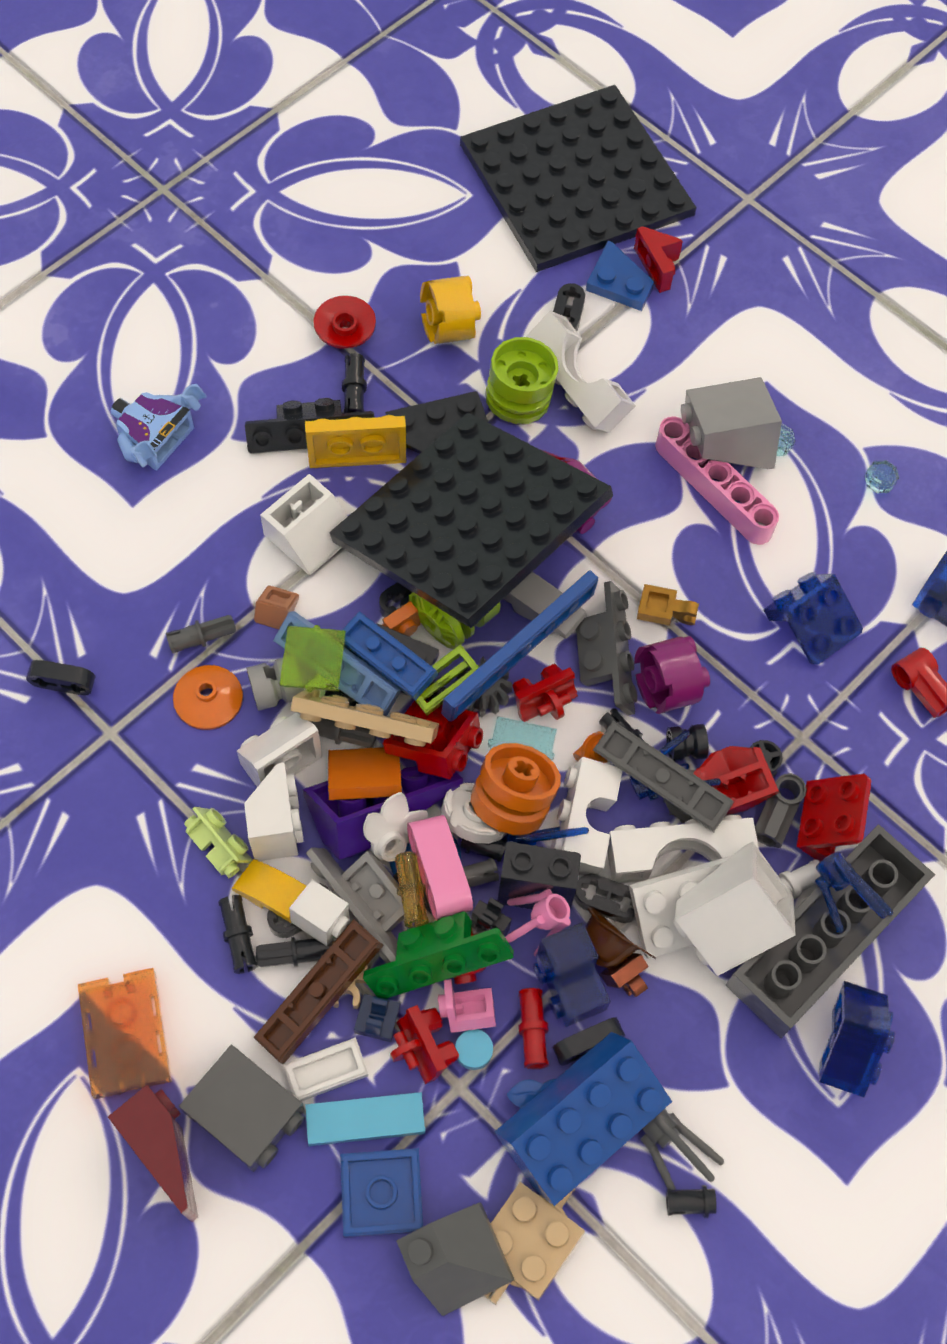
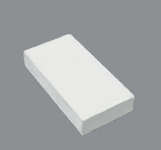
[283,1037,369,1101]

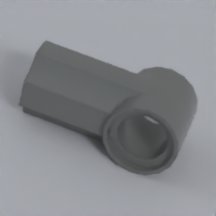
[755,773,806,848]

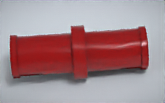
[518,988,549,1069]

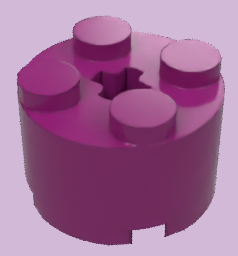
[634,636,710,714]

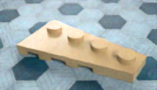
[290,687,439,746]

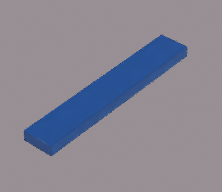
[441,570,599,722]

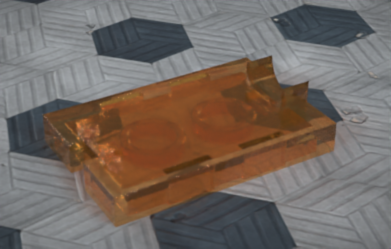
[78,968,172,1099]

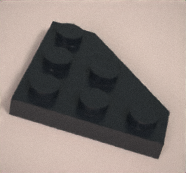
[386,391,488,454]

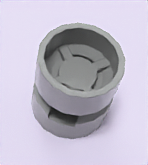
[246,655,304,711]

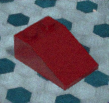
[108,1085,198,1222]

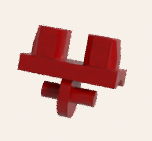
[512,664,578,723]
[390,1005,459,1084]

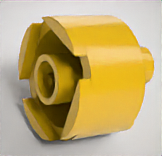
[420,276,481,344]

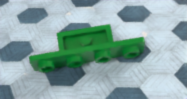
[363,911,514,999]

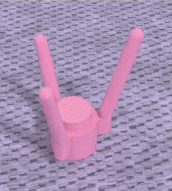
[505,889,571,958]

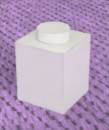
[289,879,351,946]

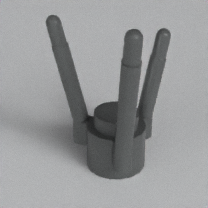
[640,1109,724,1190]

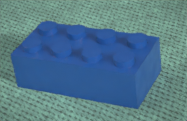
[494,1032,672,1206]

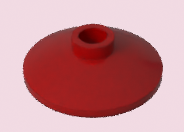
[313,296,376,349]

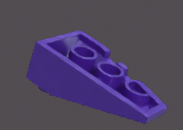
[303,766,463,860]

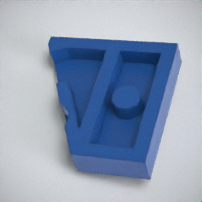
[585,241,654,311]

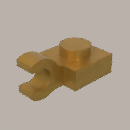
[637,584,699,626]

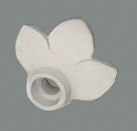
[363,792,428,862]

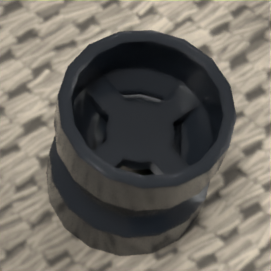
[666,724,709,761]

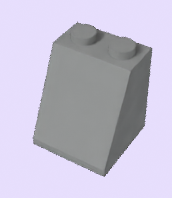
[681,377,782,469]

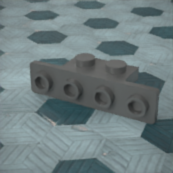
[576,581,637,716]

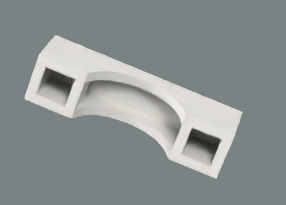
[526,311,636,433]
[607,815,759,883]

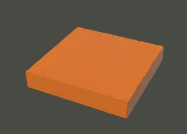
[328,747,402,800]

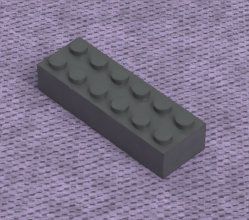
[726,824,936,1039]

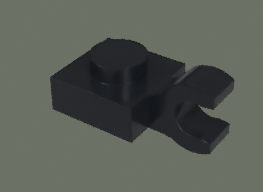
[471,897,512,937]

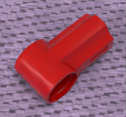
[891,647,947,718]

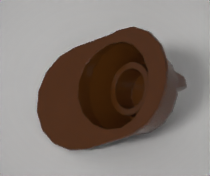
[580,907,656,968]

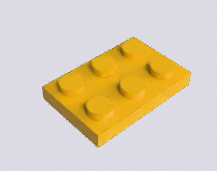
[305,415,406,468]

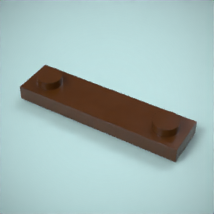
[253,919,384,1064]

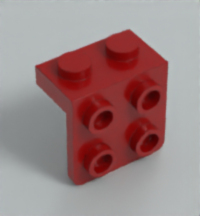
[797,774,871,864]

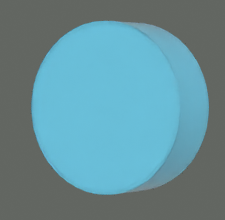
[455,1029,493,1070]

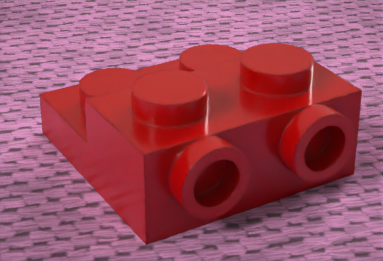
[383,700,483,779]

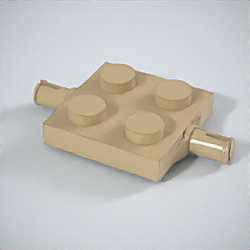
[484,1182,585,1305]

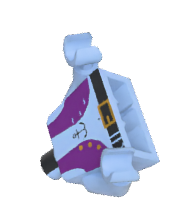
[111,384,207,471]

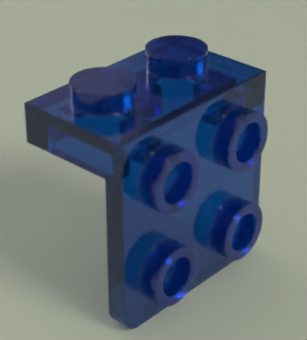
[763,572,863,665]

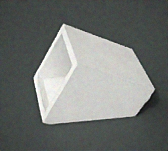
[674,841,796,976]

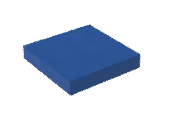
[340,1148,423,1238]

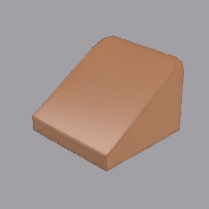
[254,585,299,630]

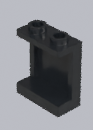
[497,842,581,910]

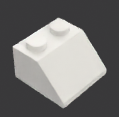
[237,712,322,787]

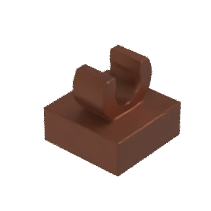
[600,953,649,997]

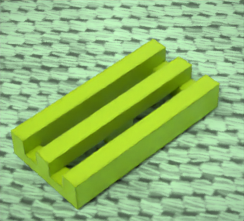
[414,644,479,716]

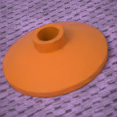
[173,665,243,730]

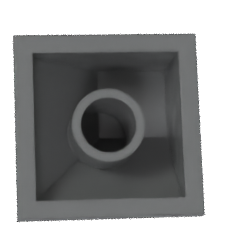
[396,1202,515,1316]

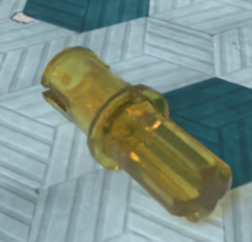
[395,851,429,928]

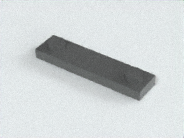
[593,721,734,832]

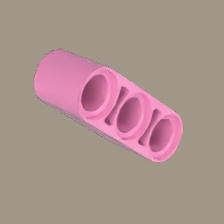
[407,815,473,919]

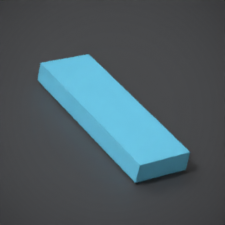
[305,1092,425,1146]

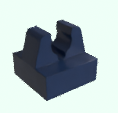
[354,993,401,1042]

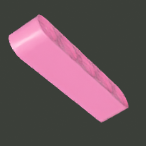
[655,416,779,545]

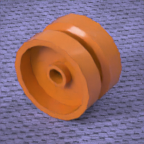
[470,743,561,835]

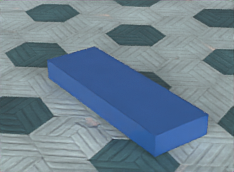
[336,611,439,701]

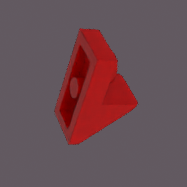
[634,226,683,293]

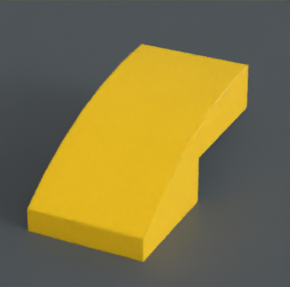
[232,859,306,923]

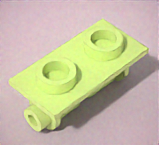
[184,807,252,878]

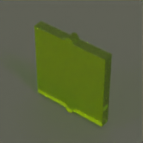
[280,625,346,692]

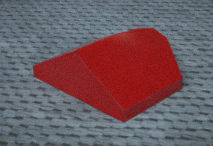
[693,746,779,815]

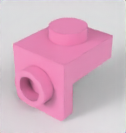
[438,979,496,1033]

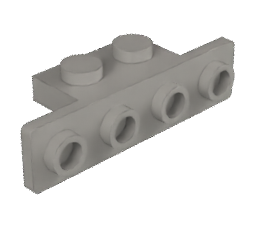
[306,847,416,963]

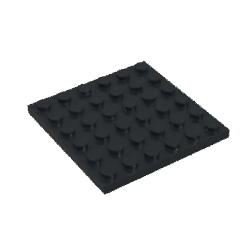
[460,85,697,272]
[329,413,613,628]

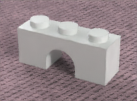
[551,757,622,875]

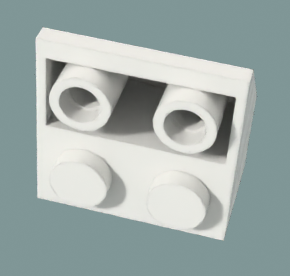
[260,474,348,576]
[244,762,304,861]

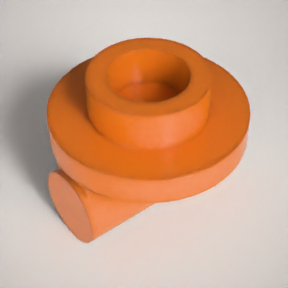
[573,731,608,763]

